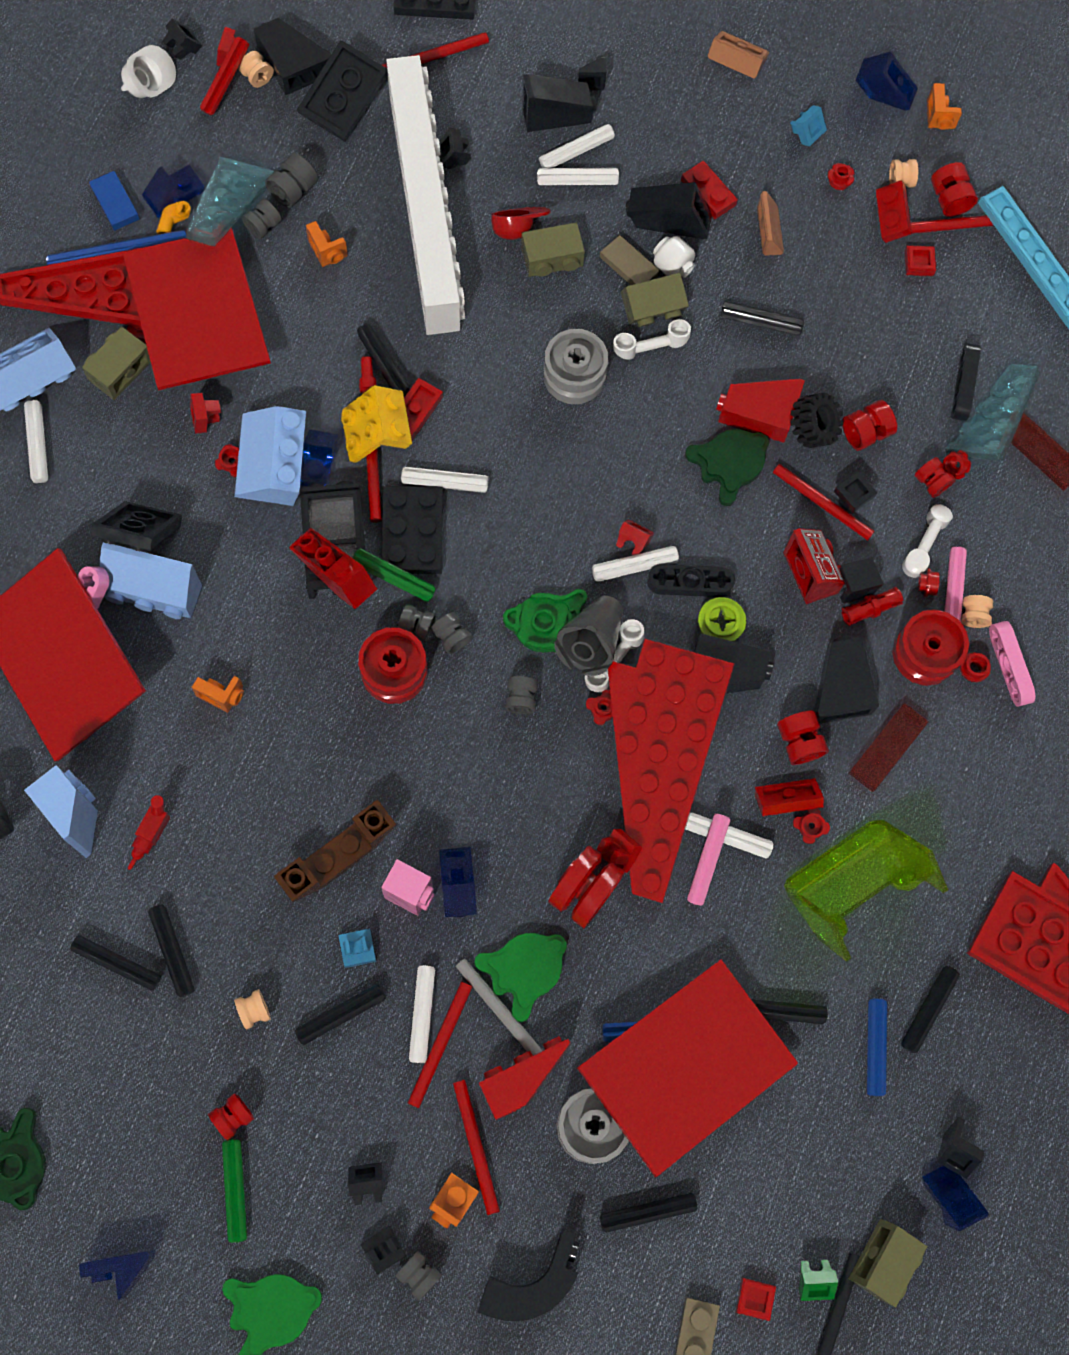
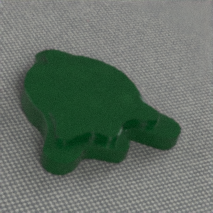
[685,429,769,506]
[0,1108,46,1210]

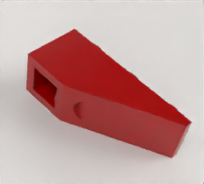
[289,528,377,609]
[479,1036,571,1120]

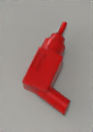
[127,795,170,870]

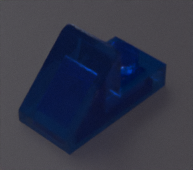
[142,165,205,218]
[300,429,338,486]
[922,1166,989,1232]
[79,1250,155,1300]

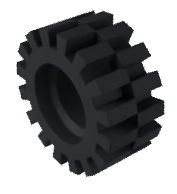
[790,392,843,448]

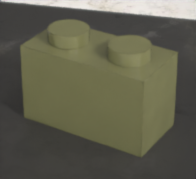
[521,222,585,277]
[621,273,689,327]
[82,326,151,400]
[848,1219,928,1308]

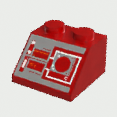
[783,528,845,604]

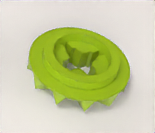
[697,597,746,642]

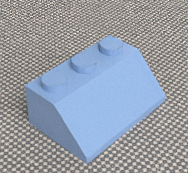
[0,328,76,411]
[234,406,306,506]
[100,542,202,619]
[24,765,98,858]

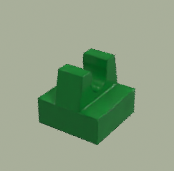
[798,1260,838,1301]

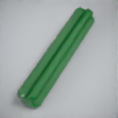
[352,548,436,601]
[222,1139,247,1243]

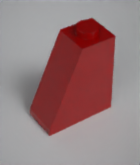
[716,379,805,443]

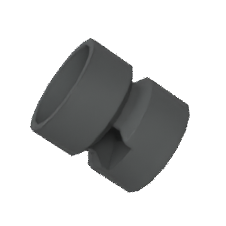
[265,153,318,208]

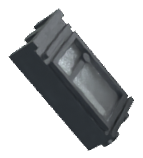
[299,481,368,599]

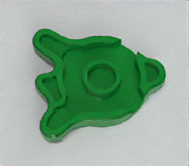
[503,589,588,653]
[475,933,567,1022]
[222,1274,322,1355]

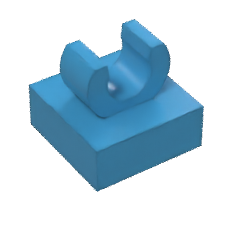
[790,105,827,146]
[338,928,377,968]

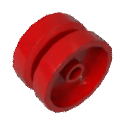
[892,609,970,686]
[358,628,427,704]
[548,845,625,929]

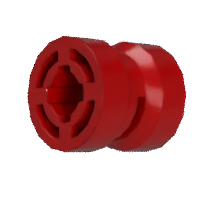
[914,457,956,498]
[208,1093,254,1141]

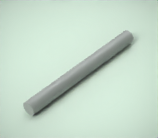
[455,958,543,1056]

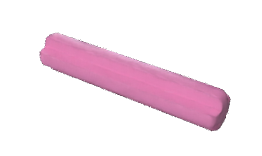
[945,547,967,622]
[687,814,730,906]

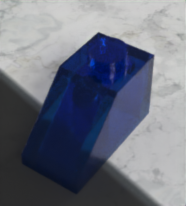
[856,52,918,111]
[439,847,477,917]

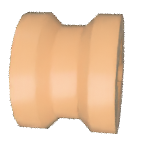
[239,51,274,88]
[889,159,918,188]
[961,595,993,628]
[234,989,271,1030]

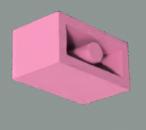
[381,859,435,916]

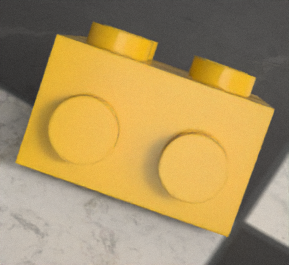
[341,385,412,463]

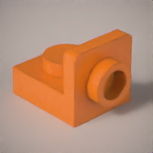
[927,83,962,130]
[306,221,347,267]
[192,676,244,713]
[429,1173,479,1229]

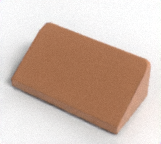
[708,31,770,78]
[757,191,784,256]

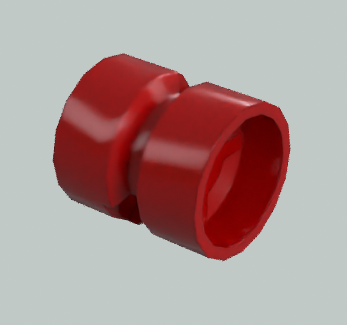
[930,162,978,217]
[842,400,897,451]
[777,710,829,765]

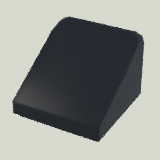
[578,57,606,90]

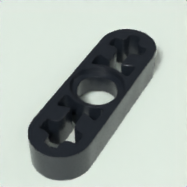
[951,343,981,421]
[647,564,735,597]

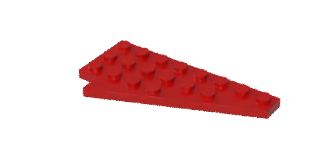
[0,246,149,326]
[608,639,734,904]
[966,863,1069,1014]

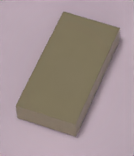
[599,235,660,285]

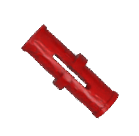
[841,587,904,626]

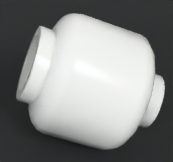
[653,236,695,278]

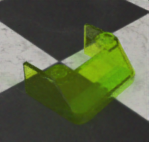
[784,820,948,962]

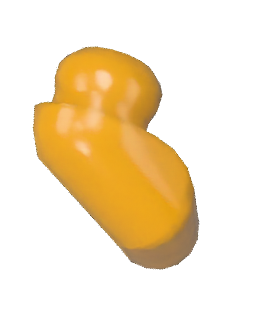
[156,201,191,234]

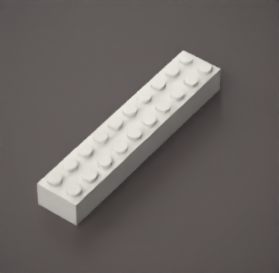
[386,55,465,335]

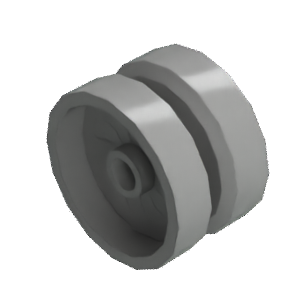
[544,329,608,404]
[556,1088,629,1164]

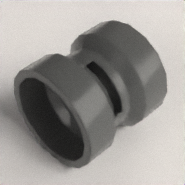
[242,199,282,239]
[397,604,436,642]
[431,612,473,654]
[505,676,538,714]
[395,1251,442,1301]

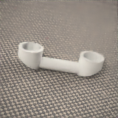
[613,319,691,360]
[902,504,953,578]
[585,619,644,692]

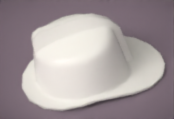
[121,45,176,98]

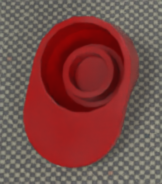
[491,207,551,240]

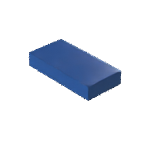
[89,171,140,231]

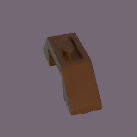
[273,799,397,902]

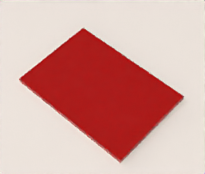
[123,227,271,391]
[0,548,146,761]
[577,959,798,1177]

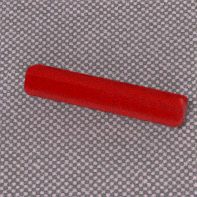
[200,36,249,116]

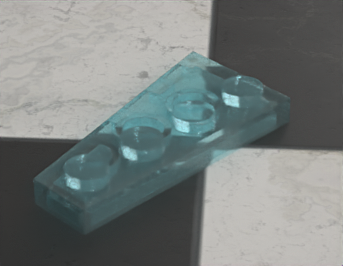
[186,157,274,246]
[945,364,1040,461]

